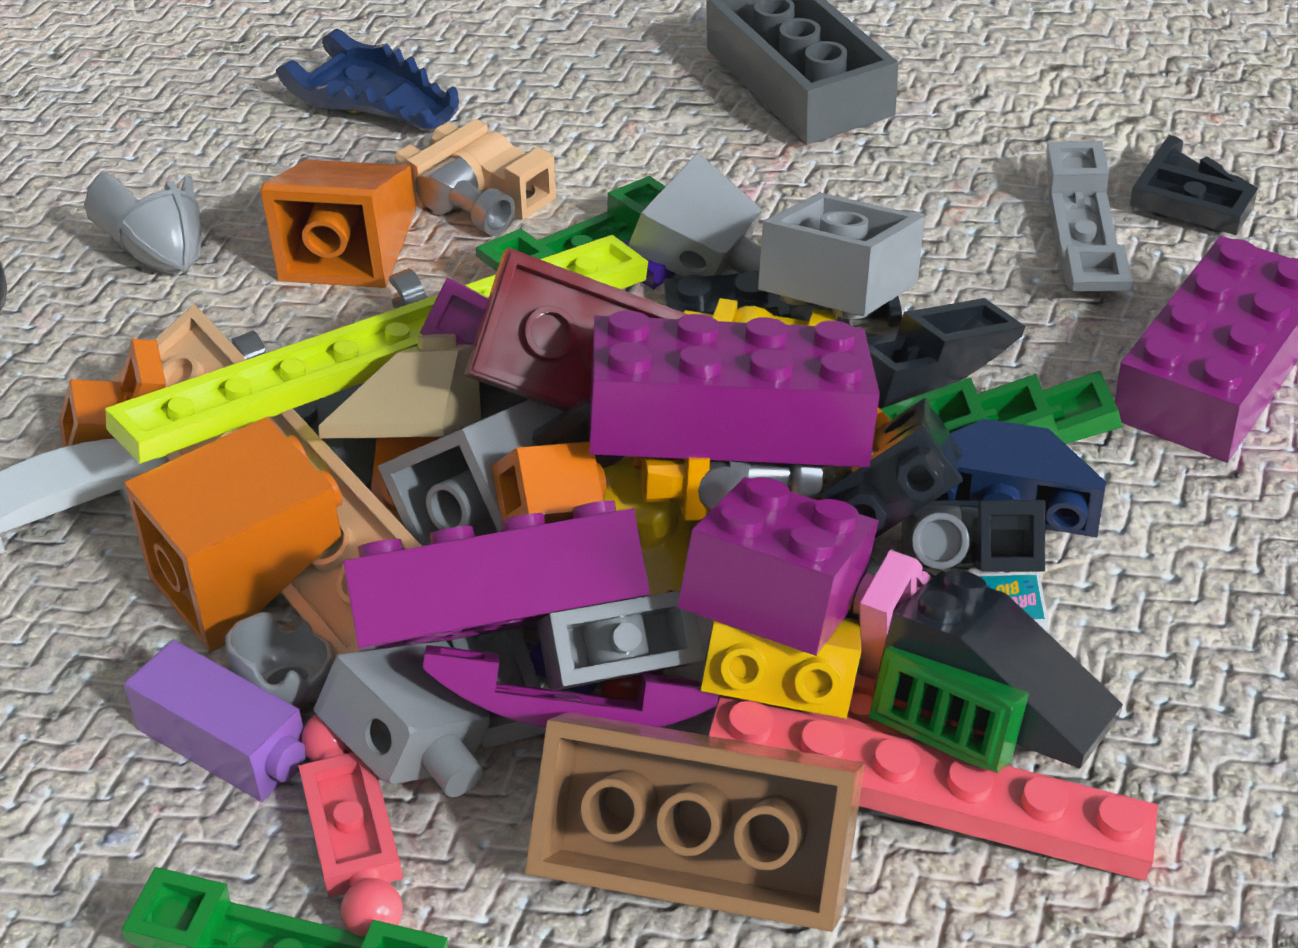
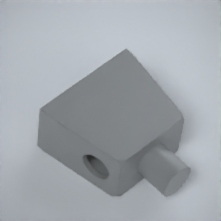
[628,153,762,277]
[313,641,490,797]

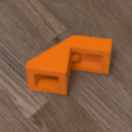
[59,339,166,447]

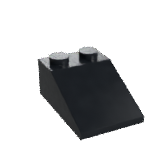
[874,570,1123,769]

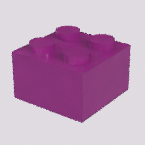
[677,477,879,656]

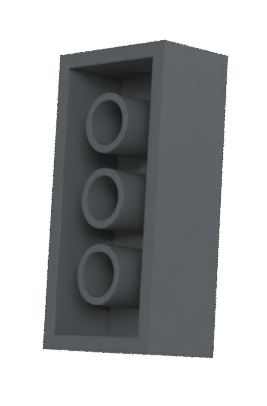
[706,0,898,145]

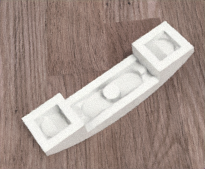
[0,438,170,554]

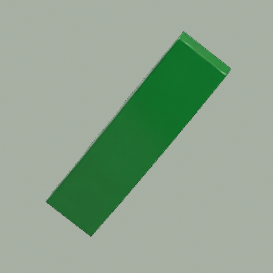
[881,370,1123,444]

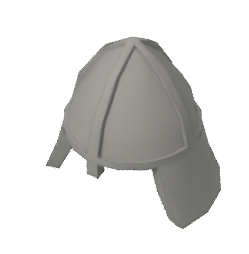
[84,173,203,274]

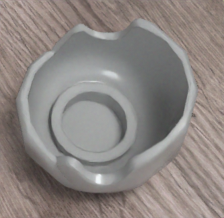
[225,612,335,708]

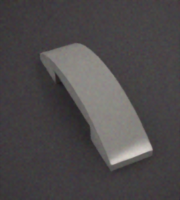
[1046,141,1133,291]

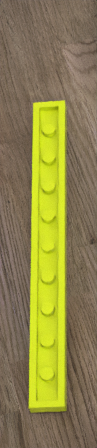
[105,235,648,464]

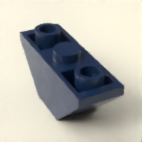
[935,419,1106,538]

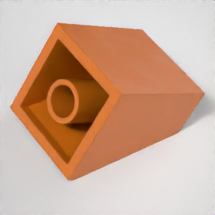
[260,160,417,288]
[124,417,342,653]

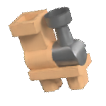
[395,119,556,235]

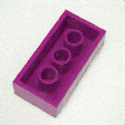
[1115,235,1298,463]
[590,311,880,467]
[343,500,650,651]

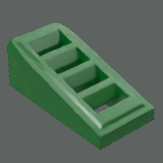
[869,646,1029,774]

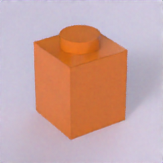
[491,442,606,524]

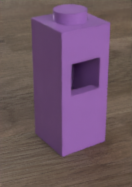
[123,639,307,803]

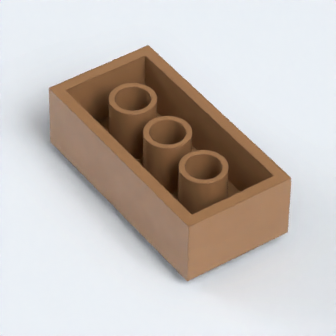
[525,712,865,932]

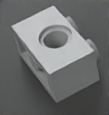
[536,590,705,690]

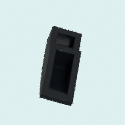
[867,298,1026,409]

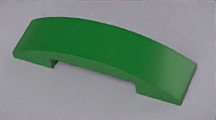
[476,176,666,272]
[121,867,449,948]

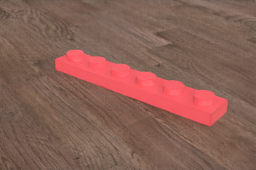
[708,695,1158,881]

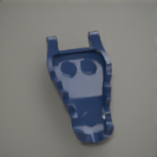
[276,29,459,132]

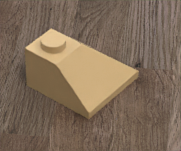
[318,334,481,438]

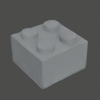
[758,192,925,319]

